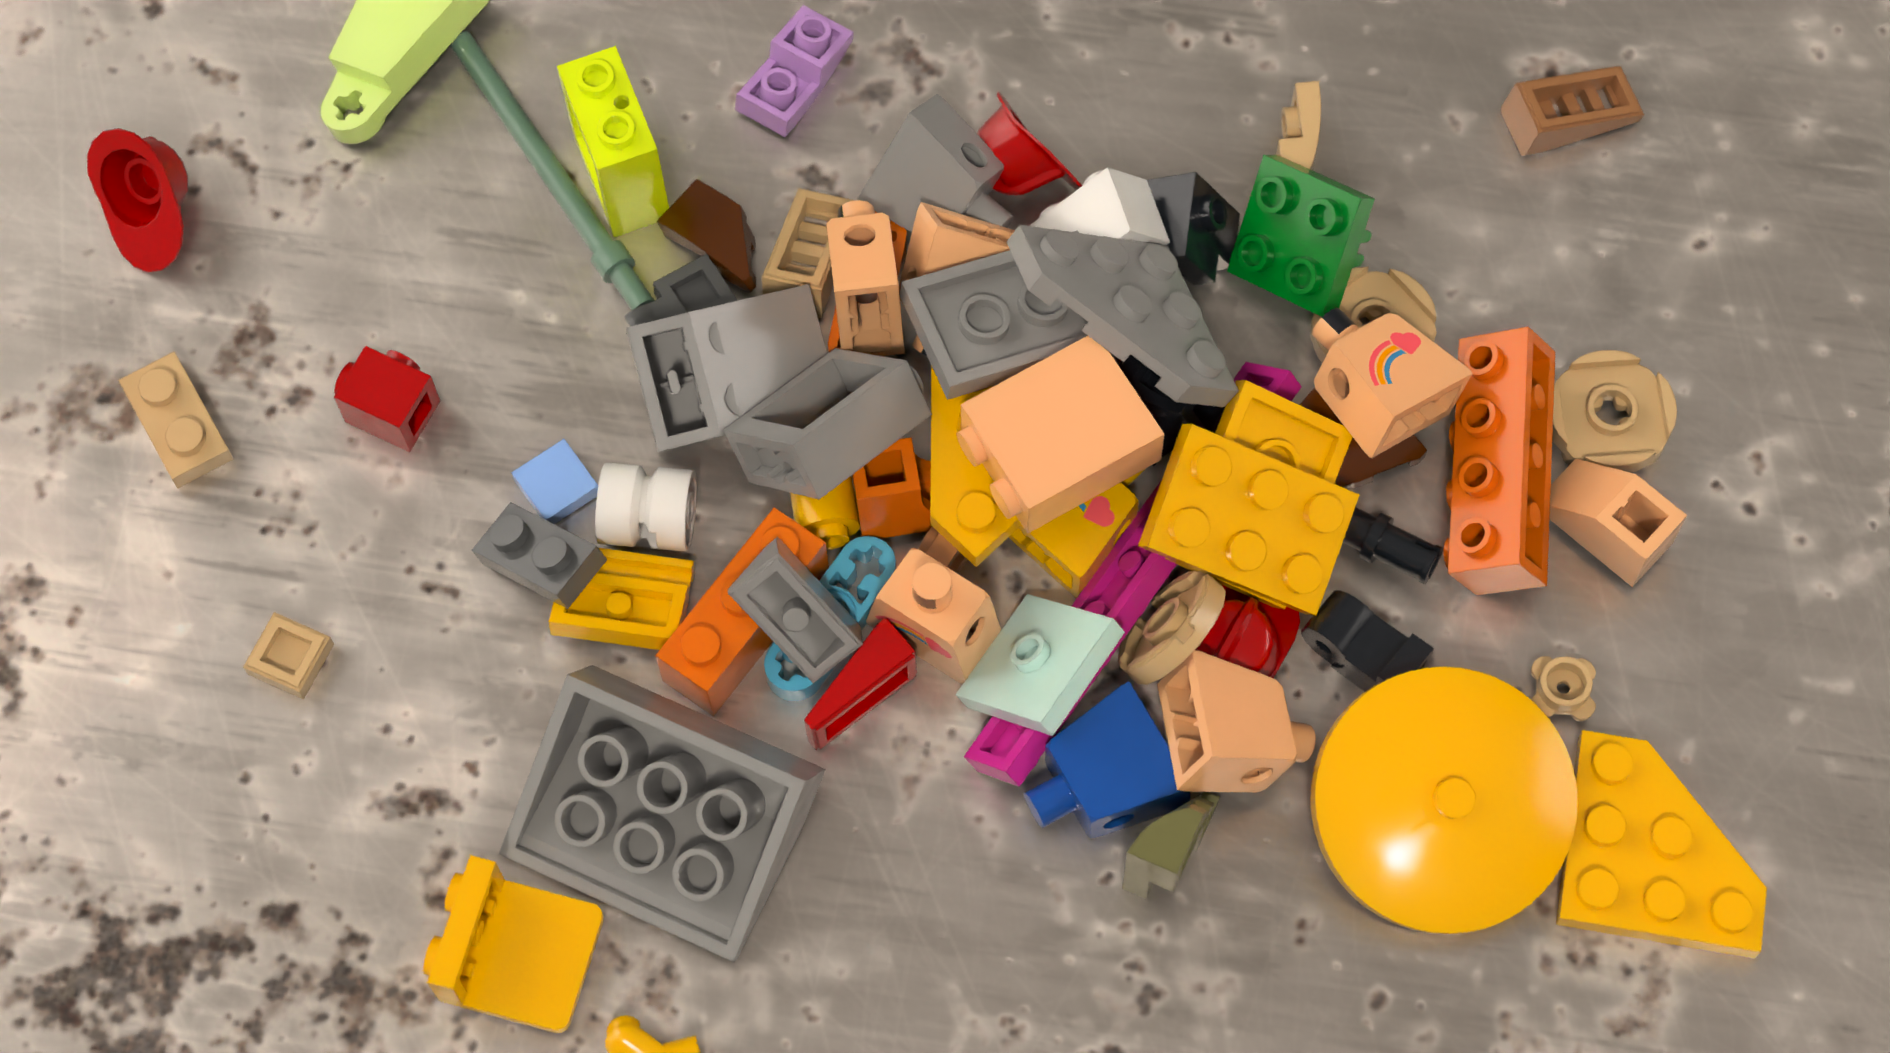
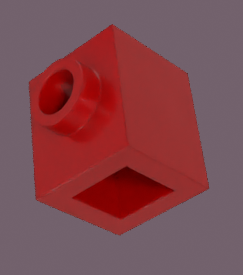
[334,345,440,452]

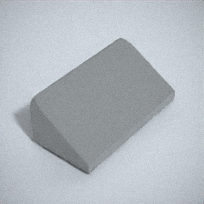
[728,537,863,684]

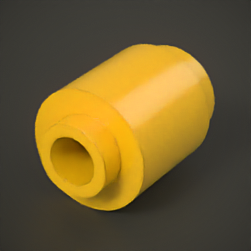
[790,476,860,550]

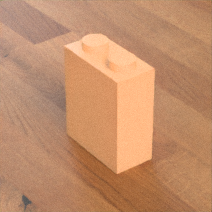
[956,336,1164,533]

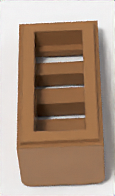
[1501,66,1644,156]

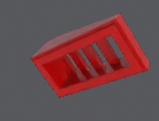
[804,617,917,750]

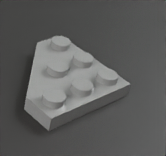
[1007,225,1239,407]

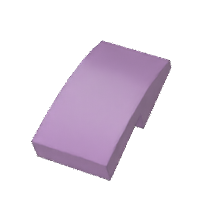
[735,5,854,138]

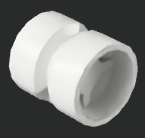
[595,463,697,552]

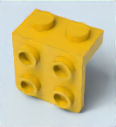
[423,855,604,1033]

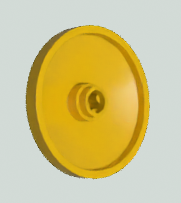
[1310,667,1578,934]

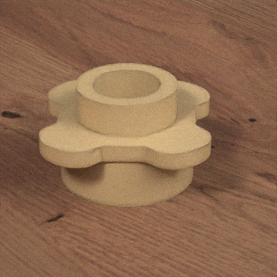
[1531,656,1596,721]

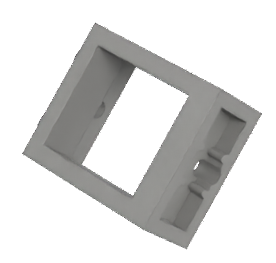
[723,348,932,499]

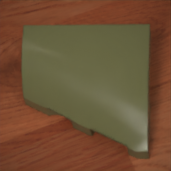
[1122,792,1221,899]

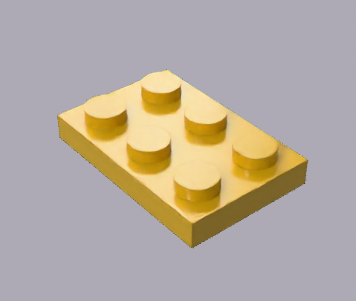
[1165,380,1352,609]
[1138,424,1360,616]

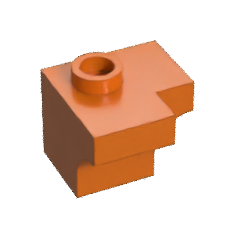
[851,437,932,539]

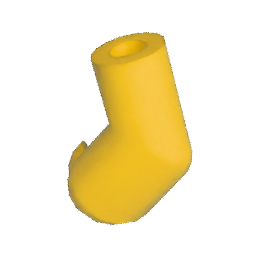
[605,1015,700,1053]

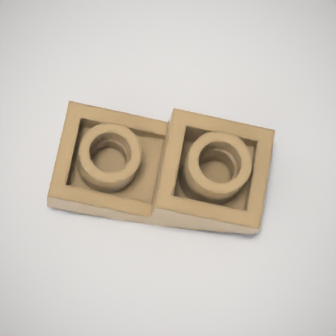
[1276,81,1321,171]

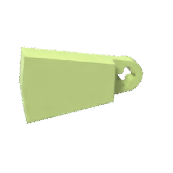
[320,0,490,144]

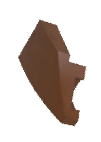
[657,179,756,293]

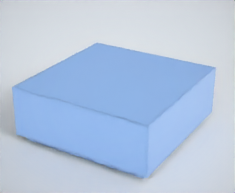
[511,439,598,524]

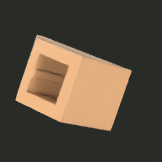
[1550,459,1687,587]

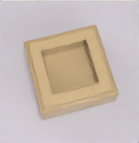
[243,612,334,699]

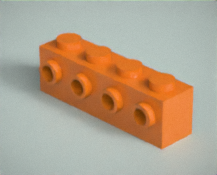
[1443,326,1556,595]

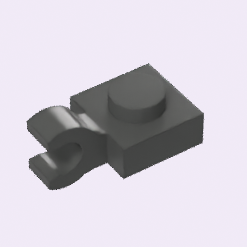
[624,254,738,334]

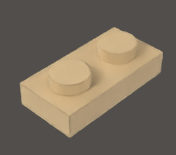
[118,351,234,489]

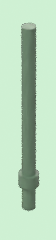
[450,31,655,310]

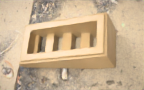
[762,188,855,319]

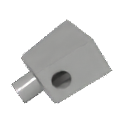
[857,94,1014,232]

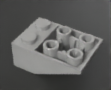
[626,284,827,452]

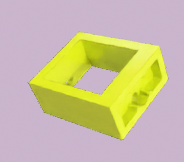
[557,46,669,238]

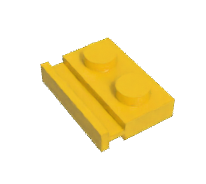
[548,548,695,650]

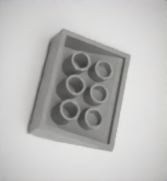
[499,665,826,962]

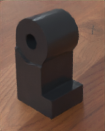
[1301,590,1434,692]

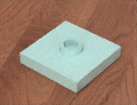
[955,594,1125,736]

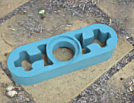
[764,536,896,701]

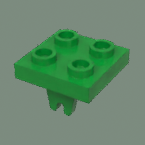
[1227,155,1375,317]

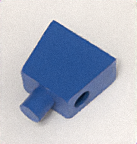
[1024,681,1191,838]

